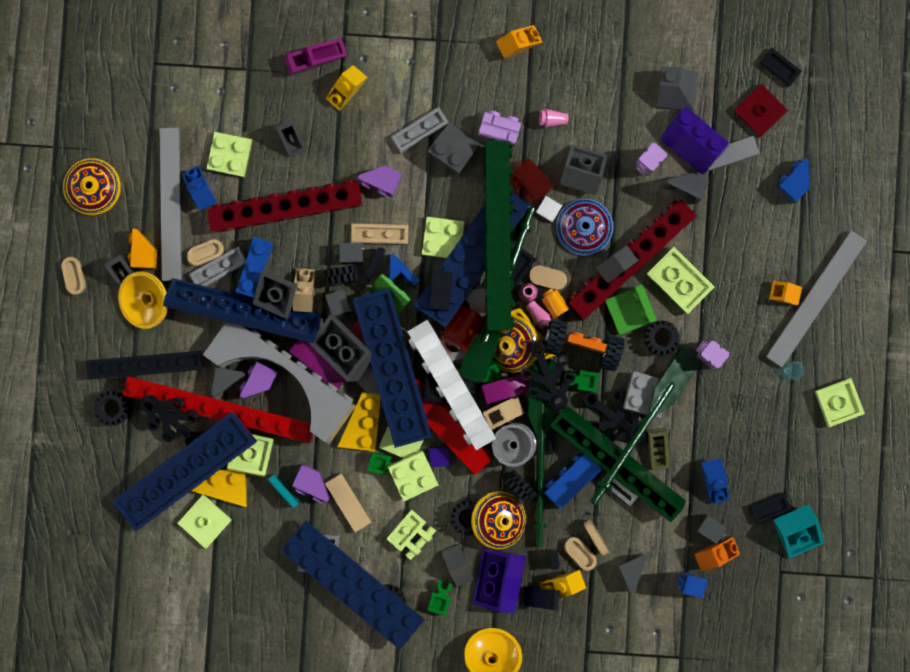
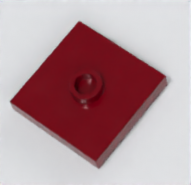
[733,83,788,137]

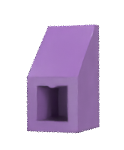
[358,166,403,197]
[239,362,279,398]
[292,464,330,504]

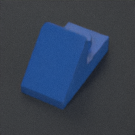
[390,253,420,287]

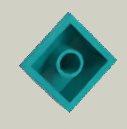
[774,504,824,559]

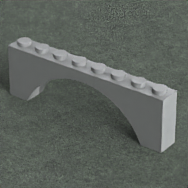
[203,322,356,444]

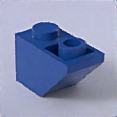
[777,158,810,203]
[182,165,217,211]
[702,458,729,504]
[676,571,708,598]

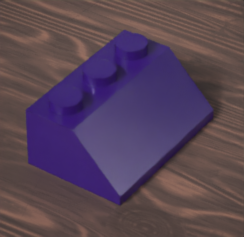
[659,106,730,175]
[472,547,526,613]

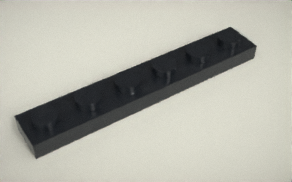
[86,351,203,380]

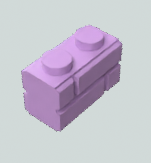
[478,110,521,147]
[636,143,667,176]
[696,341,729,369]

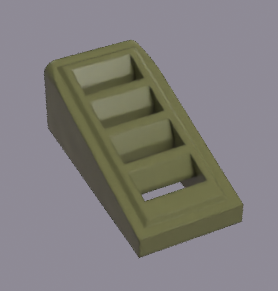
[647,428,670,470]

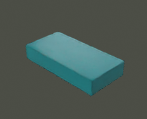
[268,474,300,508]

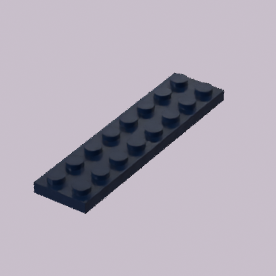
[413,193,531,329]
[163,278,322,343]
[353,288,432,448]
[112,411,257,532]
[281,520,425,650]

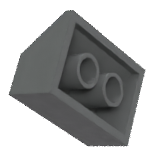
[309,314,372,382]

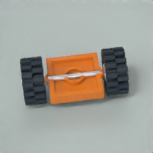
[543,318,625,372]

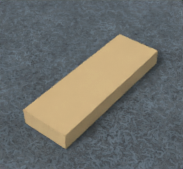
[351,224,409,245]
[325,473,371,532]

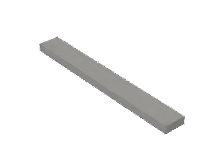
[160,128,182,281]
[766,230,867,368]

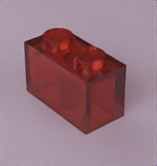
[512,158,555,203]
[441,305,485,353]

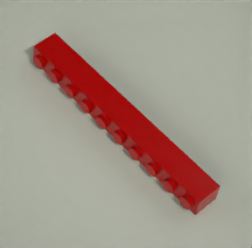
[349,320,492,475]
[123,376,314,443]

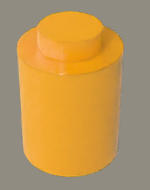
[542,289,570,319]

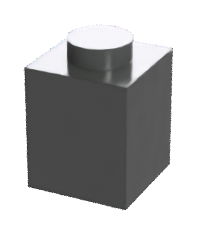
[336,243,364,264]
[325,289,352,319]
[695,514,727,544]

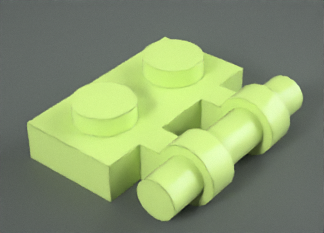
[387,510,436,560]

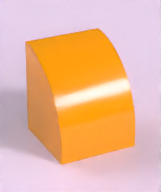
[769,281,802,306]

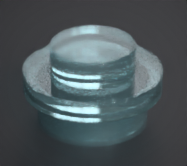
[785,361,804,380]

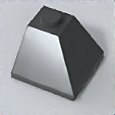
[656,66,698,112]
[663,172,709,204]
[253,270,298,319]

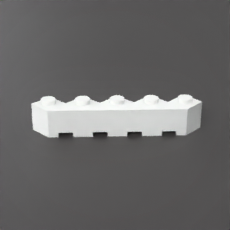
[407,320,496,450]

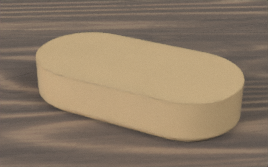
[187,239,224,266]
[61,257,86,295]
[529,266,567,290]
[584,519,609,556]
[564,537,597,571]

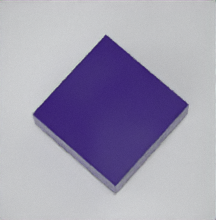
[429,447,450,467]

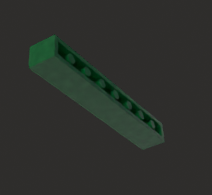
[550,405,686,523]

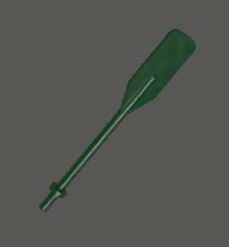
[460,207,535,383]
[590,347,700,505]
[528,360,555,547]

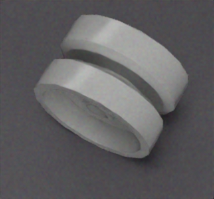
[492,423,537,467]

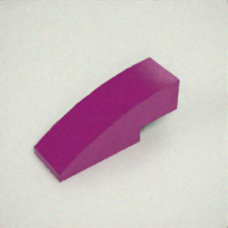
[284,38,347,76]
[289,340,345,389]
[482,372,529,404]

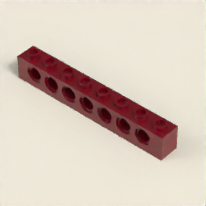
[207,180,363,234]
[568,199,697,320]

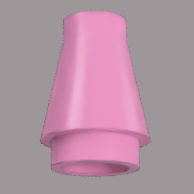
[539,109,568,128]
[518,283,537,302]
[525,301,551,330]

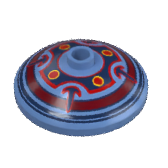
[556,199,613,256]

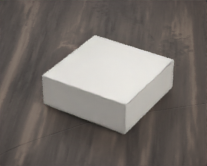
[536,196,562,222]

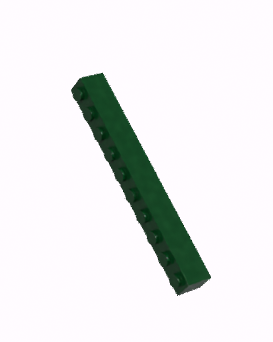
[484,140,514,334]

